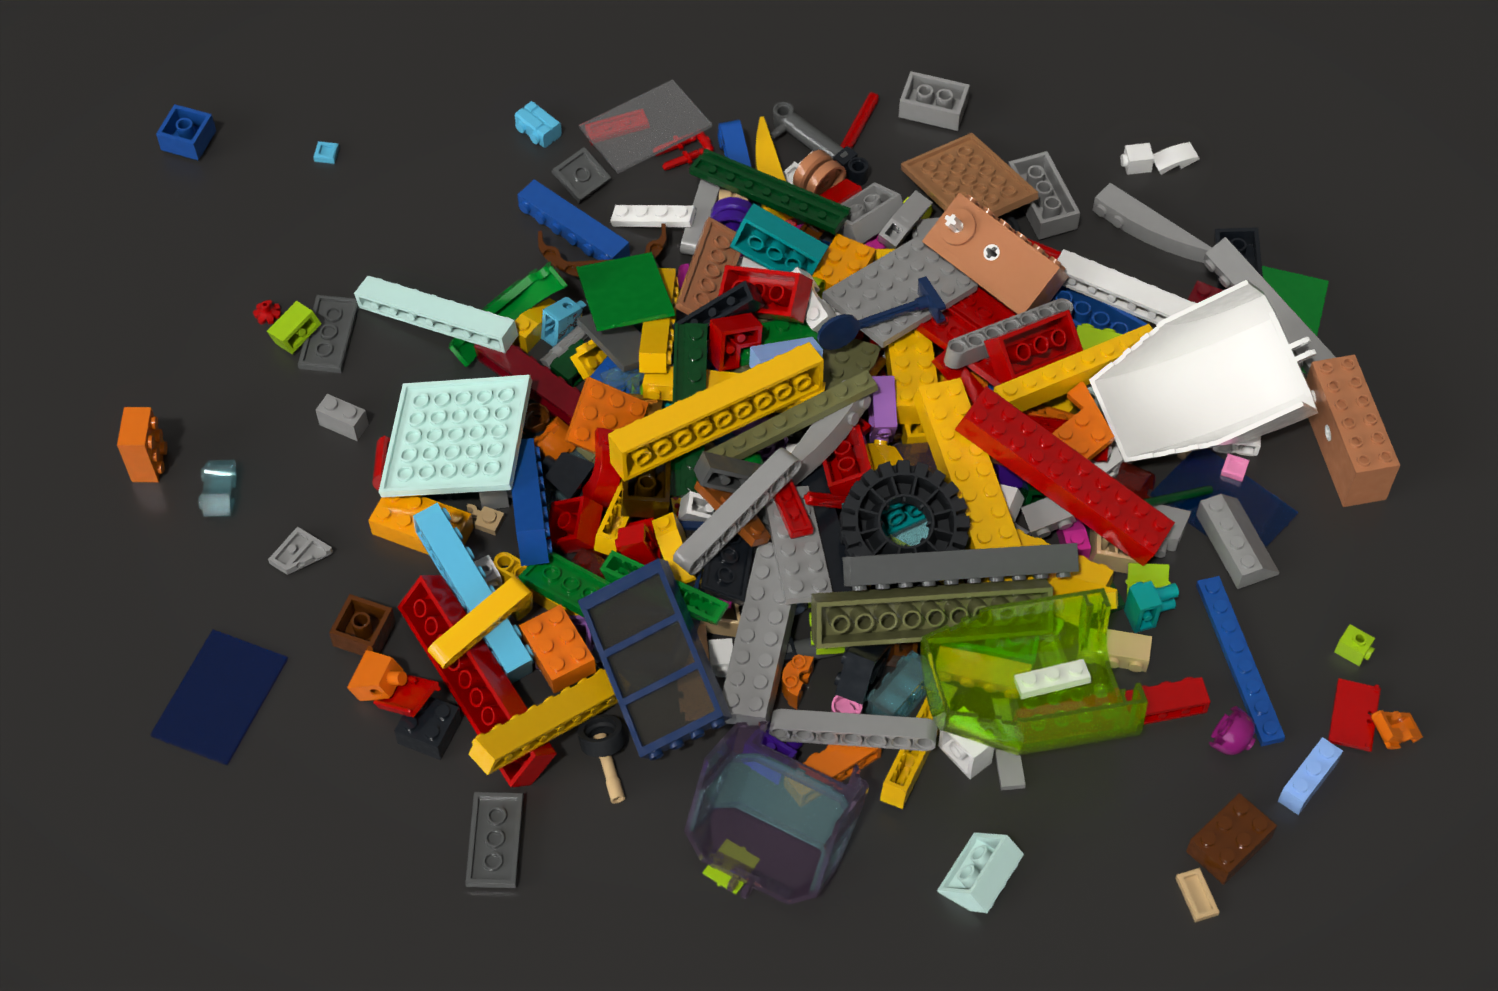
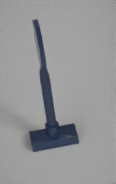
[817,276,946,350]

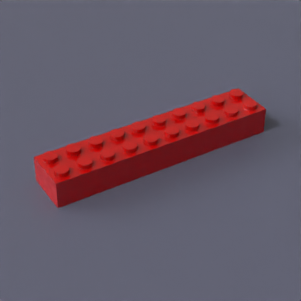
[954,386,1175,566]
[398,575,557,787]

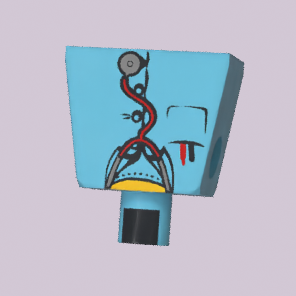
[541,297,587,347]

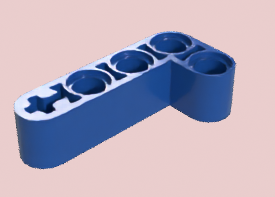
[717,120,751,193]

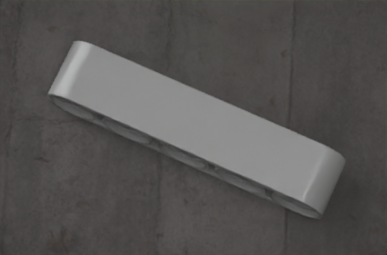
[680,179,723,255]

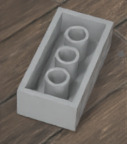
[1008,151,1080,240]

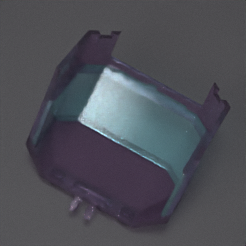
[684,721,869,905]

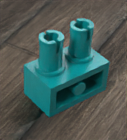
[1124,581,1179,633]

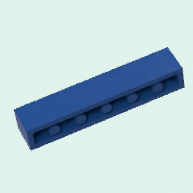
[517,179,630,260]

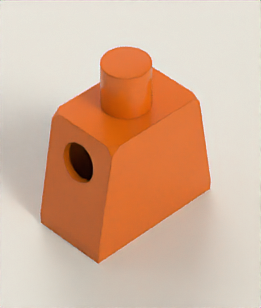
[347,650,407,701]

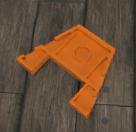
[1052,381,1115,461]

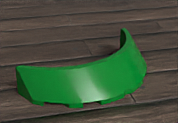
[449,262,568,367]

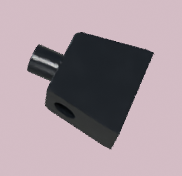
[542,452,594,499]

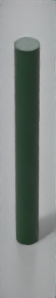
[1143,485,1213,506]

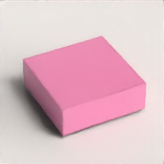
[1221,453,1250,482]

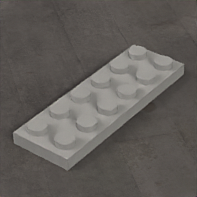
[765,486,833,605]

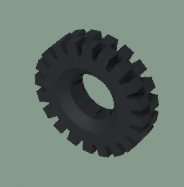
[839,460,970,589]

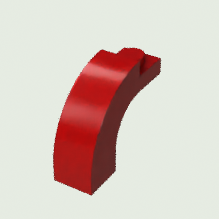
[582,427,621,511]

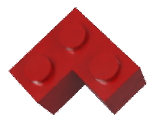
[707,313,763,371]
[615,517,662,565]

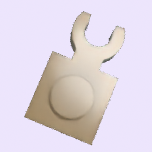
[467,504,505,536]

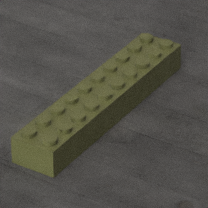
[811,578,1053,649]

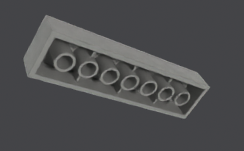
[722,542,797,730]

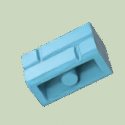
[515,101,562,148]

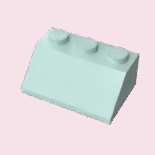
[937,832,1024,913]

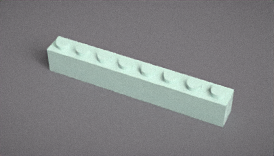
[354,276,518,353]

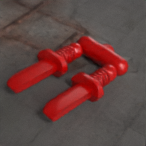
[653,131,714,170]

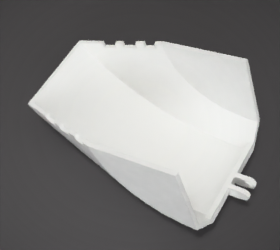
[1089,280,1318,463]

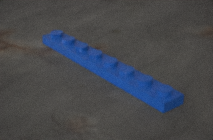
[1196,576,1285,747]

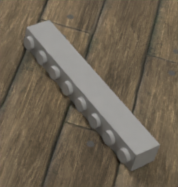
[1204,237,1336,375]

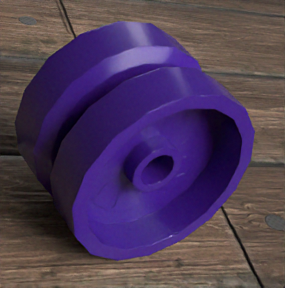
[710,197,752,232]

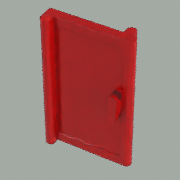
[373,674,441,718]
[1328,678,1381,752]

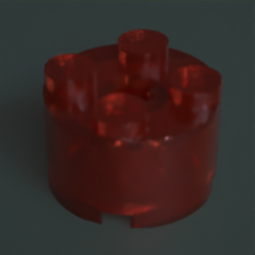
[1113,462,1155,499]

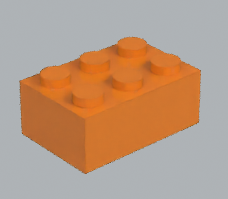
[117,407,167,482]
[519,604,596,693]

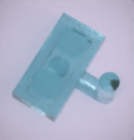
[600,366,645,395]

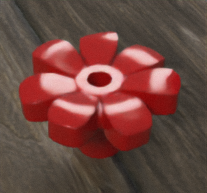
[253,300,281,325]

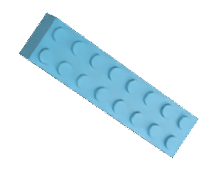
[413,502,534,684]

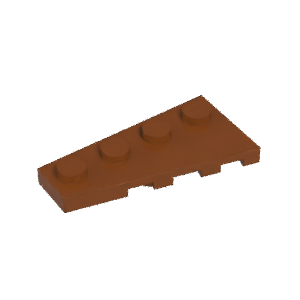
[694,481,771,547]

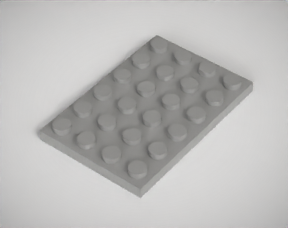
[822,236,978,348]

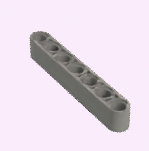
[944,298,1074,369]
[673,448,802,575]
[769,709,938,751]

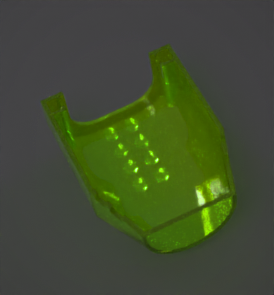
[921,588,1148,756]

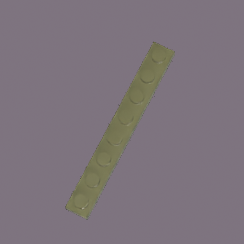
[706,370,879,460]

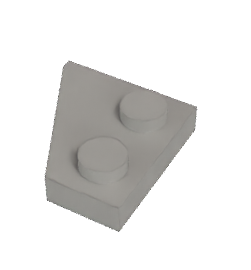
[268,526,333,575]

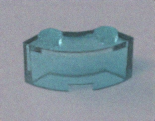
[199,460,236,517]

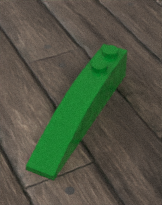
[600,550,729,625]

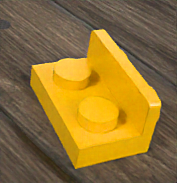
[570,339,607,380]

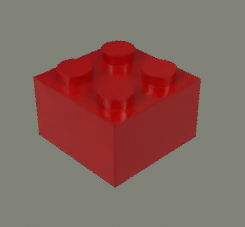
[546,496,603,554]

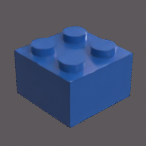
[156,104,216,160]

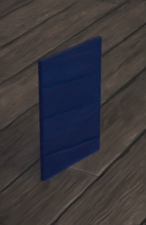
[1150,448,1298,548]
[150,629,288,765]

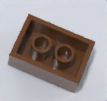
[1186,793,1277,885]

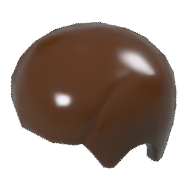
[523,403,551,435]

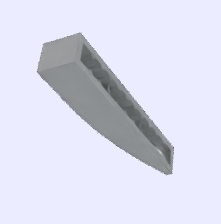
[1092,183,1212,263]
[791,380,872,485]

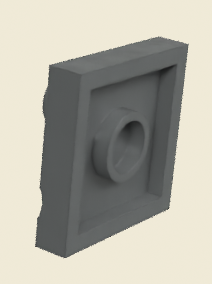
[552,147,611,203]

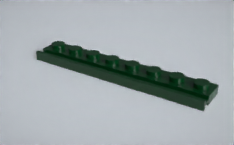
[689,149,851,235]
[670,323,707,498]

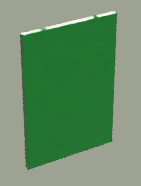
[576,252,675,332]
[1262,266,1329,373]

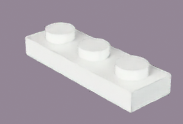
[1014,659,1091,699]

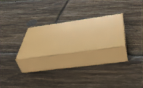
[1176,868,1219,922]

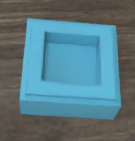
[314,141,339,164]

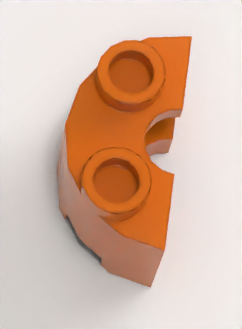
[534,416,576,462]
[782,655,814,709]
[1371,710,1423,749]

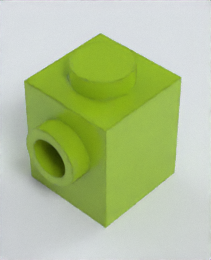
[1334,624,1375,667]

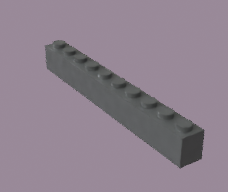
[843,543,1079,591]

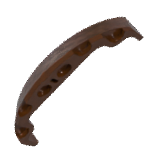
[538,223,667,277]

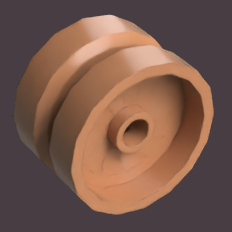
[793,150,846,195]

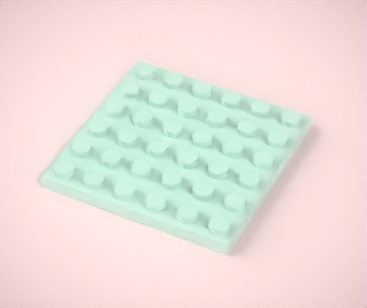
[379,375,532,497]

